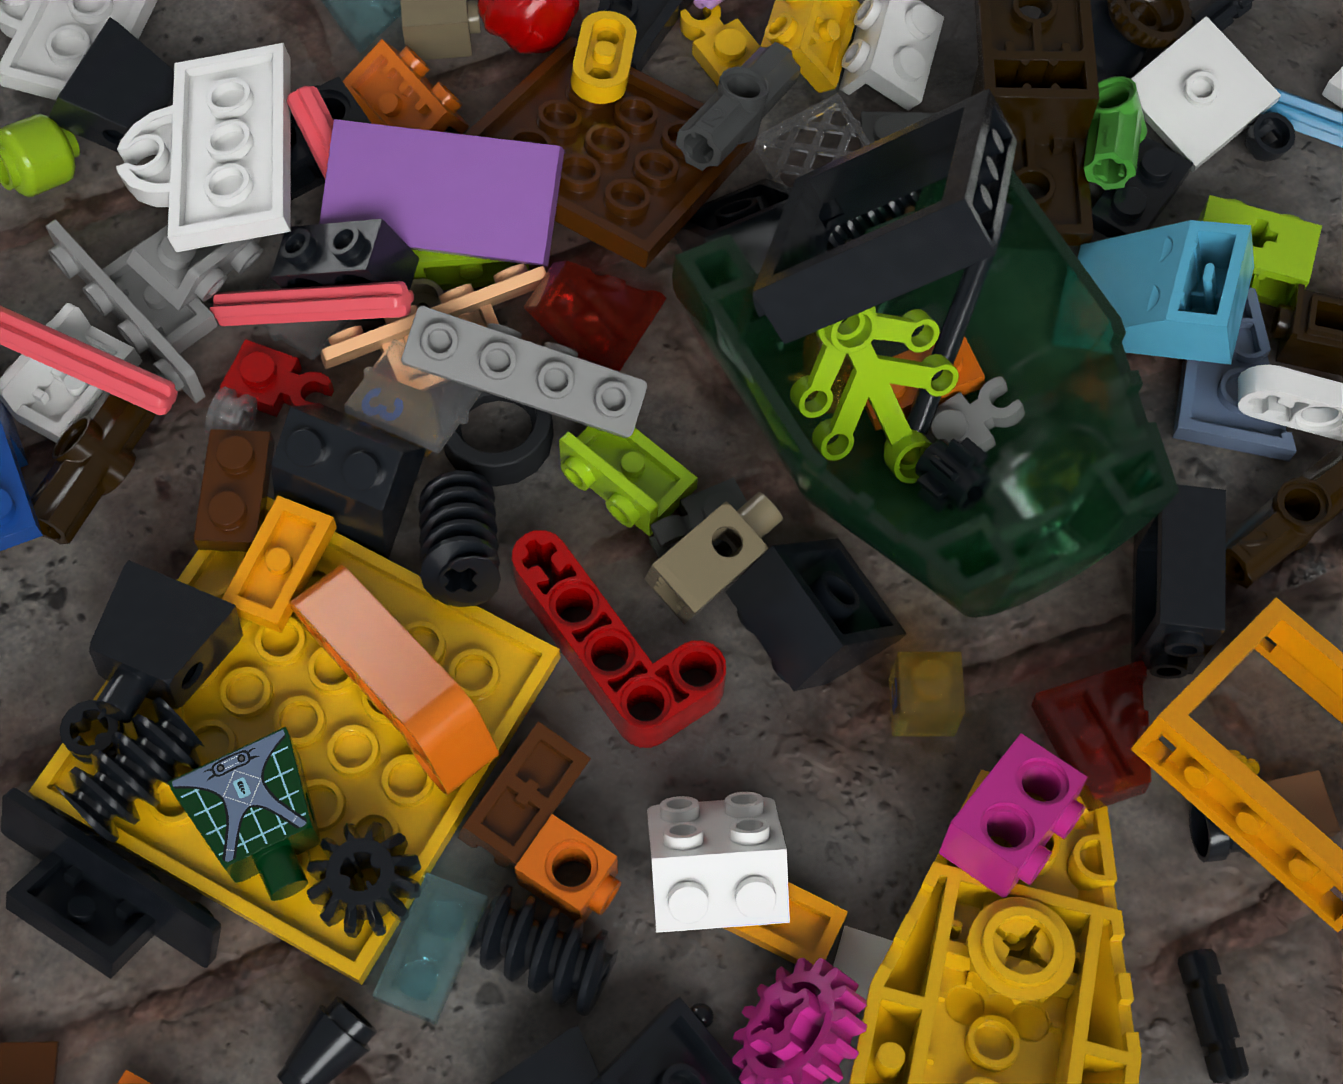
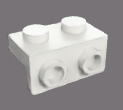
[839,0,944,111]
[0,303,142,443]

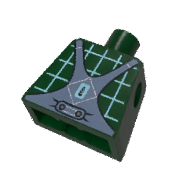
[168,727,321,901]

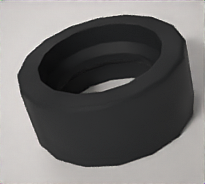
[438,382,554,487]

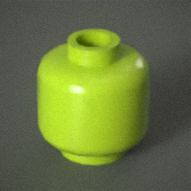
[0,114,80,197]

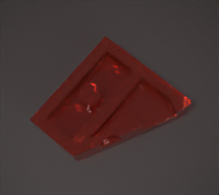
[1031,660,1152,812]

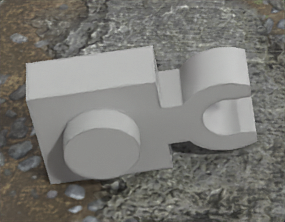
[924,376,1025,452]

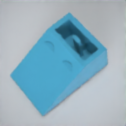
[1055,220,1254,365]

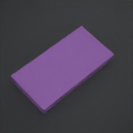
[319,119,565,267]

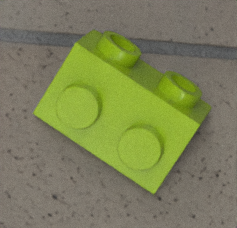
[559,426,698,537]

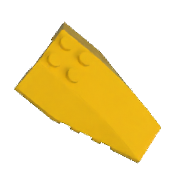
[849,770,1142,1084]

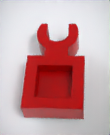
[220,339,334,417]

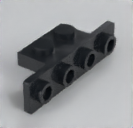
[1,787,221,979]

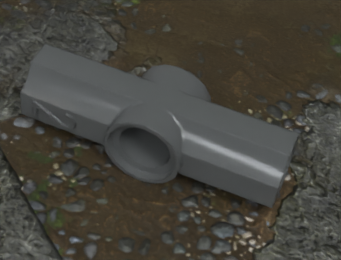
[676,42,801,171]

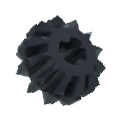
[307,821,422,938]

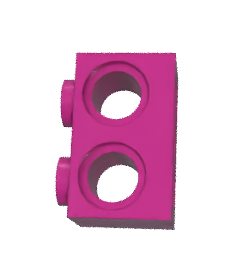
[939,733,1088,898]

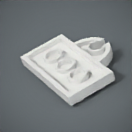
[0,0,158,100]
[116,43,291,252]

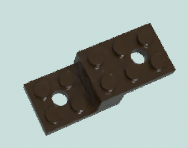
[970,0,1100,246]

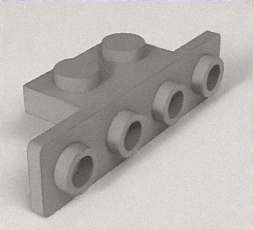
[45,219,218,403]
[401,306,647,438]

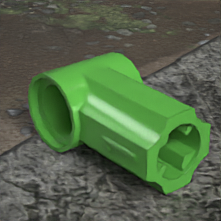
[1084,76,1147,190]

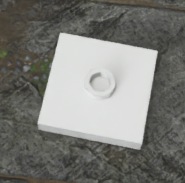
[1131,16,1281,172]

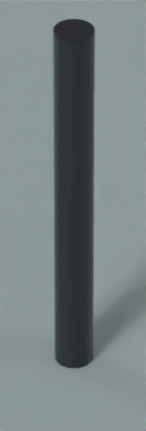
[907,202,1014,435]

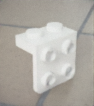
[647,792,790,933]

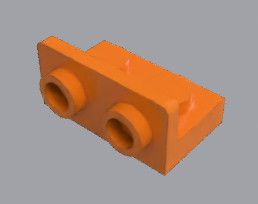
[343,39,470,134]

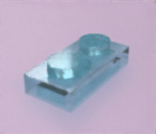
[372,872,489,1025]

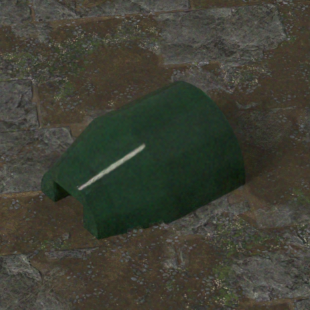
[672,169,1179,618]

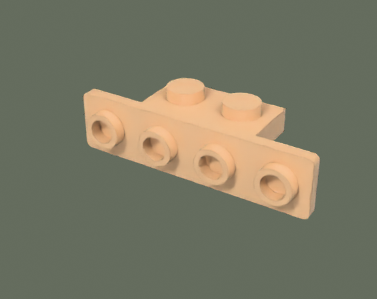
[321,264,548,403]

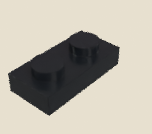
[1092,136,1193,238]

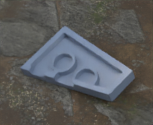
[1172,287,1297,462]

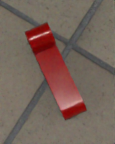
[512,530,726,748]

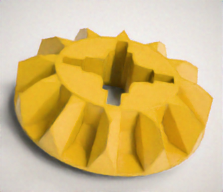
[965,897,1075,1005]

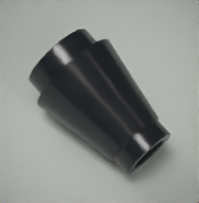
[277,996,377,1084]

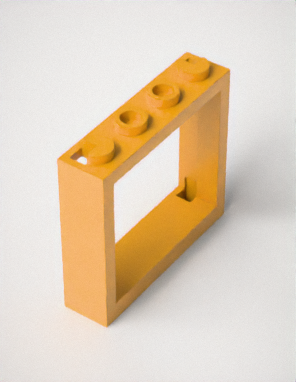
[1131,597,1343,933]

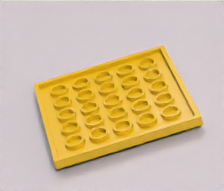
[28,496,561,985]

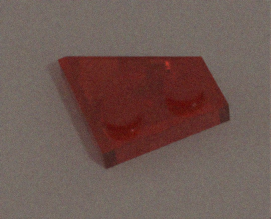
[523,261,667,372]

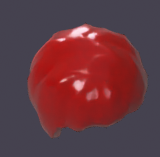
[477,0,580,54]

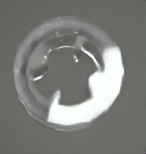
[205,387,257,436]

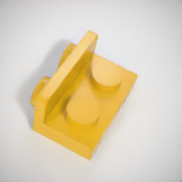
[760,0,861,93]

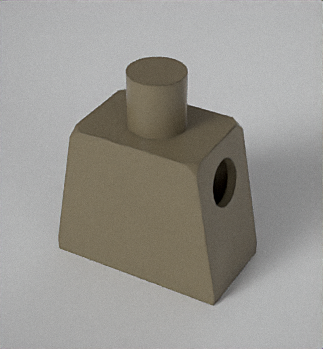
[644,492,783,625]

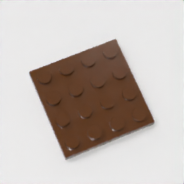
[464,36,758,269]

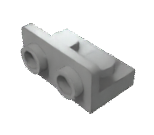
[126,225,263,311]

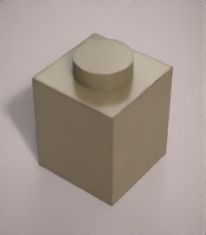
[400,0,481,60]

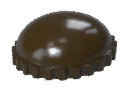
[1107,0,1193,49]

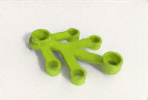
[790,306,959,483]

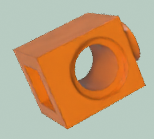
[514,814,622,923]

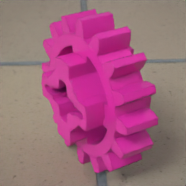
[732,958,867,1084]

